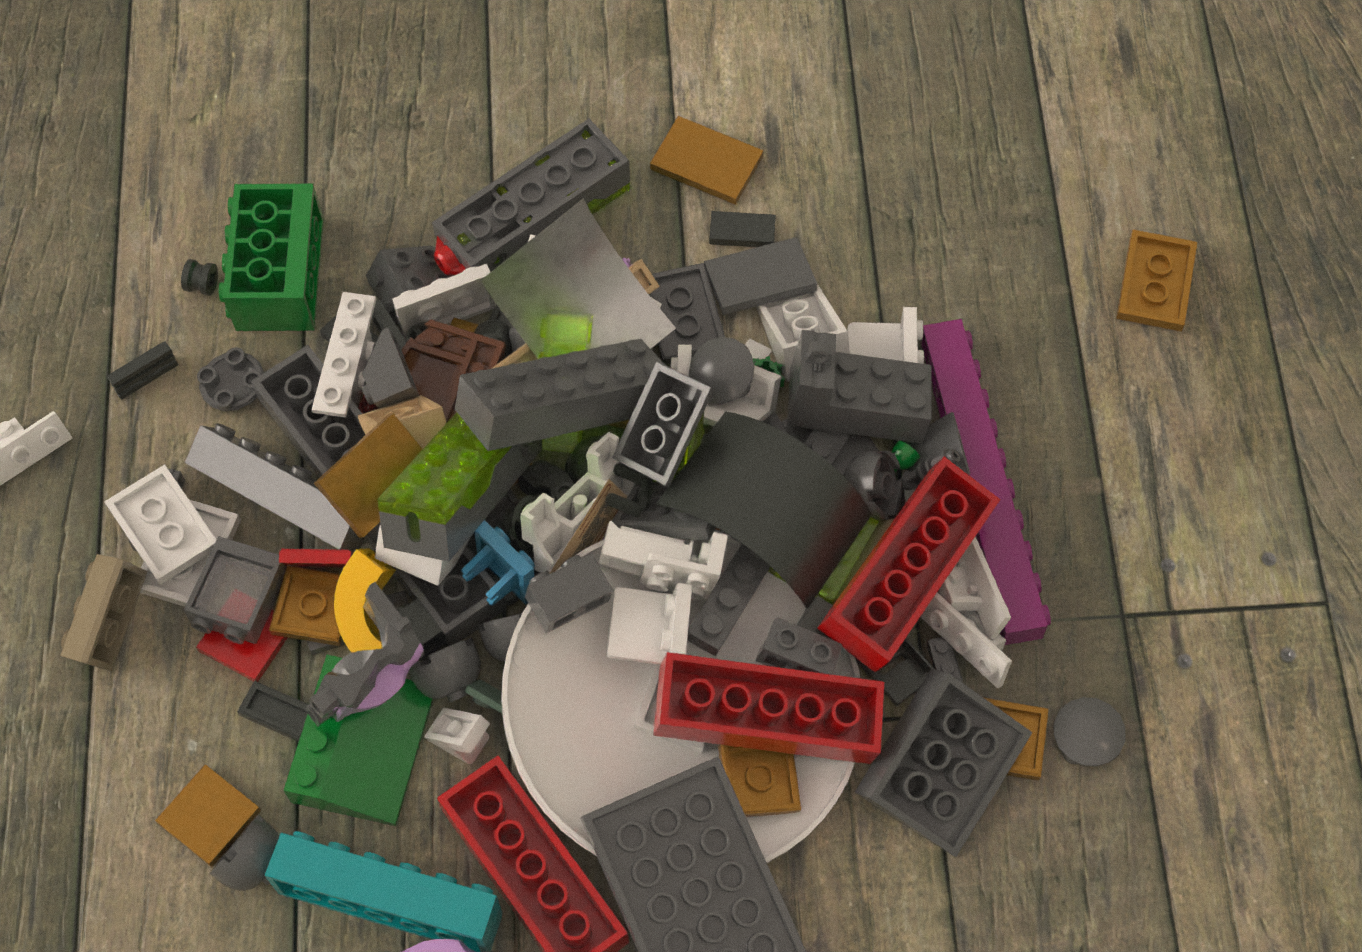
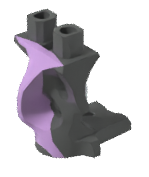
[305,582,425,726]

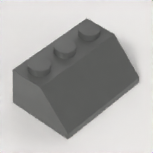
[612,362,714,487]

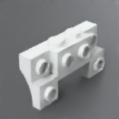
[520,432,636,573]

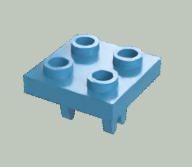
[461,520,535,606]

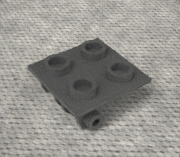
[899,412,970,490]

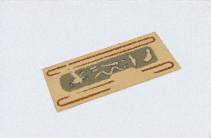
[549,478,627,574]

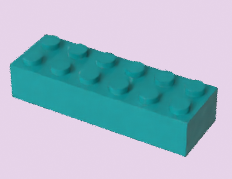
[264,831,503,952]

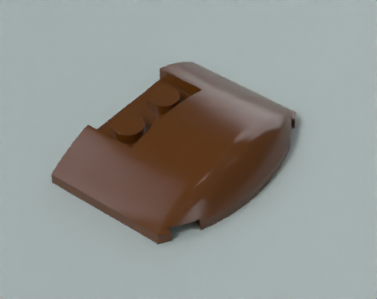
[401,319,506,433]

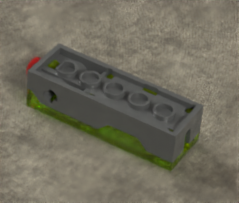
[432,118,631,276]
[377,412,542,562]

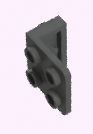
[366,246,452,325]

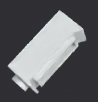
[598,521,697,576]

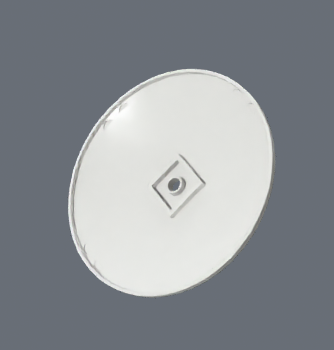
[501,530,860,863]

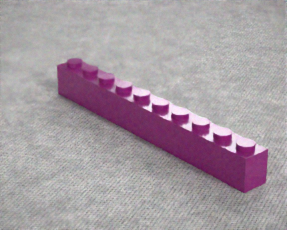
[919,319,1051,646]

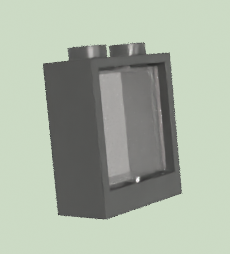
[184,536,287,644]

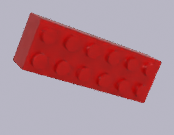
[817,456,1001,672]
[653,652,885,764]
[437,756,629,952]

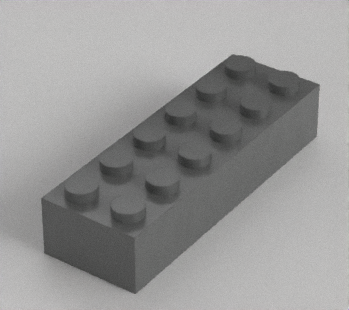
[455,339,666,451]

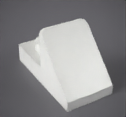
[424,707,490,764]

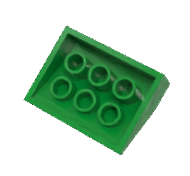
[283,654,433,826]

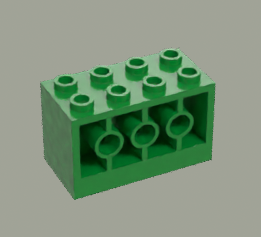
[218,183,324,331]

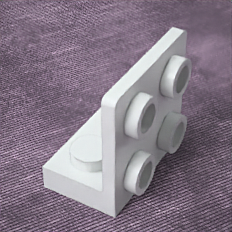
[639,532,728,600]
[607,583,692,665]

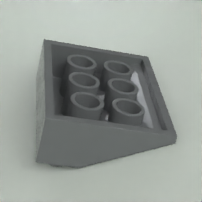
[855,669,1033,857]

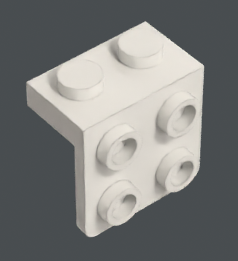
[847,307,924,364]
[699,365,781,427]

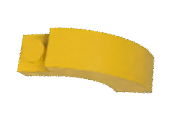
[334,548,396,653]

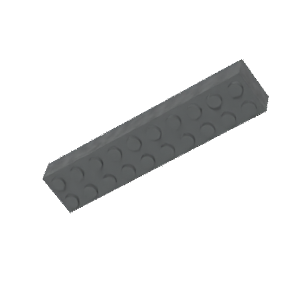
[251,345,507,647]

